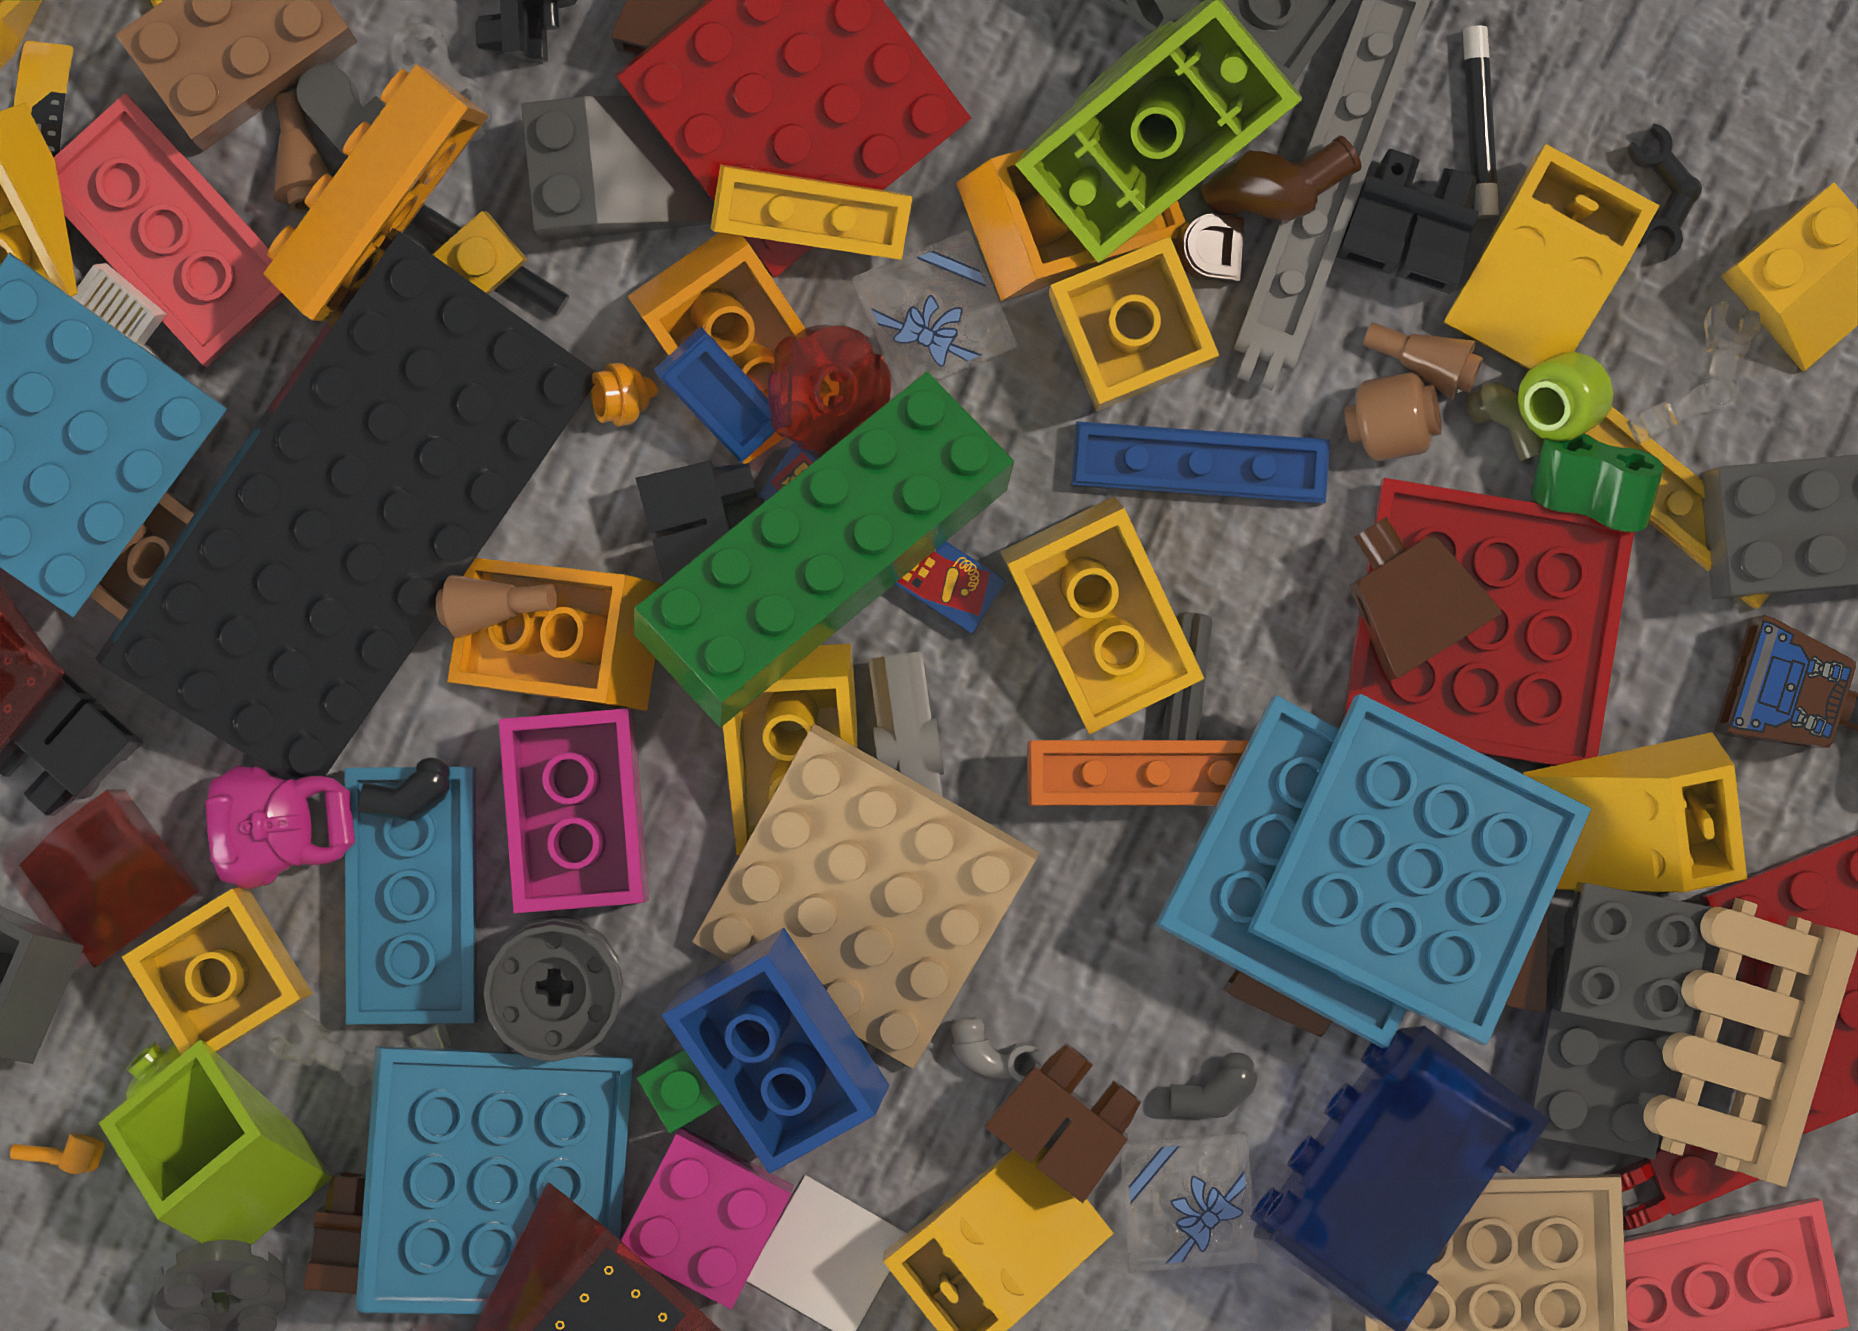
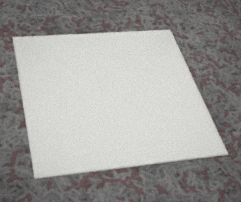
[747,1175,906,1331]

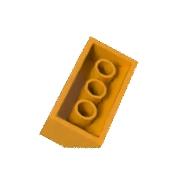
[263,64,489,321]

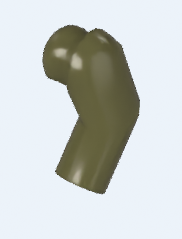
[1466,382,1544,461]

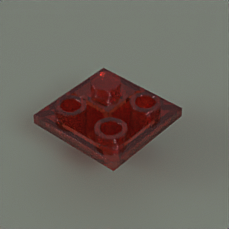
[19,789,200,968]

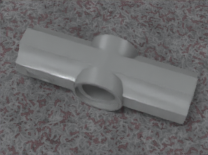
[868,651,944,797]

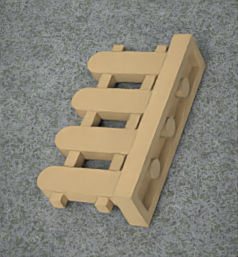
[1644,898,1858,1187]

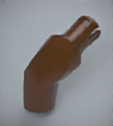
[1201,135,1362,221]

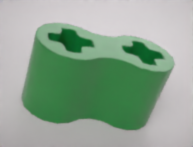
[1530,433,1664,532]

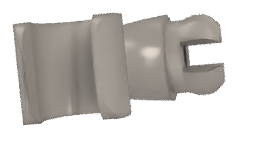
[950,1017,1040,1082]

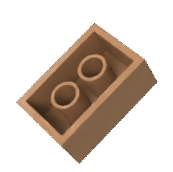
[116,0,358,152]

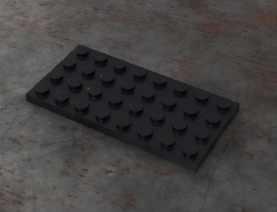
[95,228,596,780]

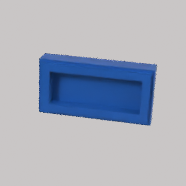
[654,326,788,463]

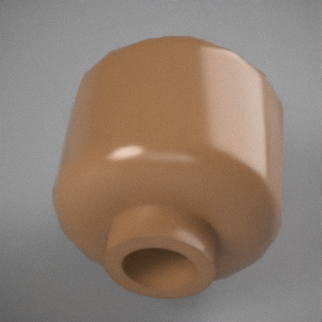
[1345,372,1442,461]

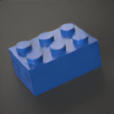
[662,928,890,1174]

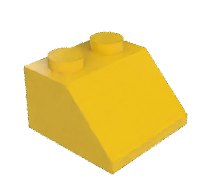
[1720,182,1858,372]

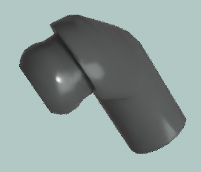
[1169,1052,1257,1118]

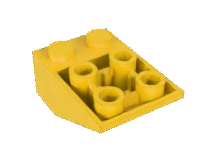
[1443,144,1660,370]
[1523,732,1747,892]
[883,1146,1114,1331]

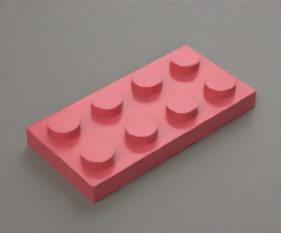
[54,93,286,368]
[1624,1197,1850,1331]

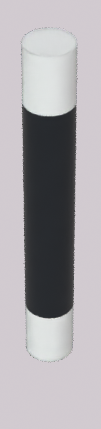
[1462,26,1499,219]

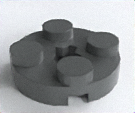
[154,1240,286,1331]

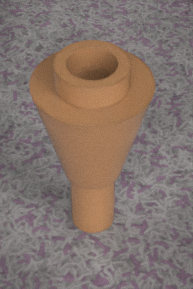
[273,92,332,211]
[1363,322,1483,400]
[436,575,557,638]

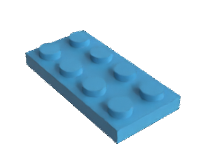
[345,766,477,1025]

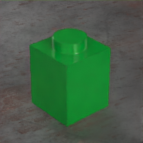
[637,1048,721,1134]

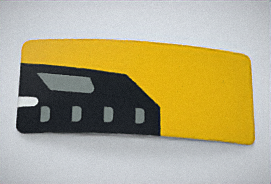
[14,41,74,157]

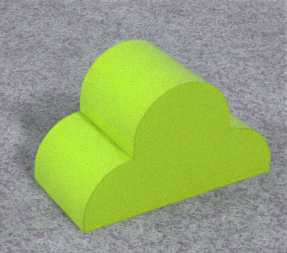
[1015,0,1302,263]

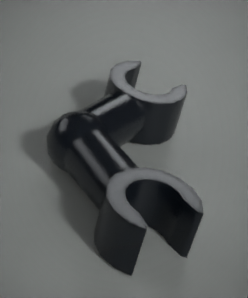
[1628,124,1702,261]

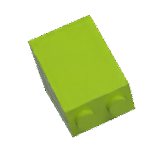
[99,1040,332,1245]

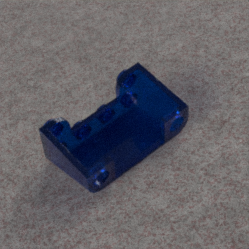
[1250,1026,1550,1331]

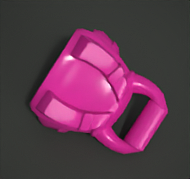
[205,766,355,889]

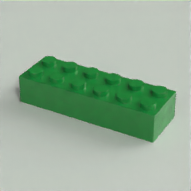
[634,371,1014,728]

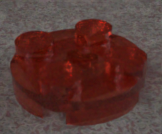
[768,324,891,454]

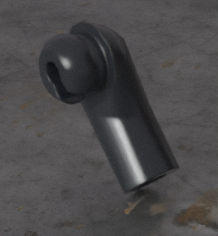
[359,757,451,821]

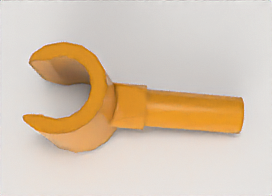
[10,1132,105,1174]

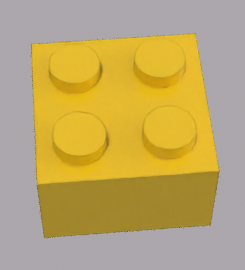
[1048,236,1219,412]
[122,887,313,1055]

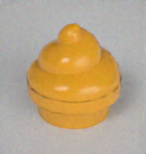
[590,362,659,427]

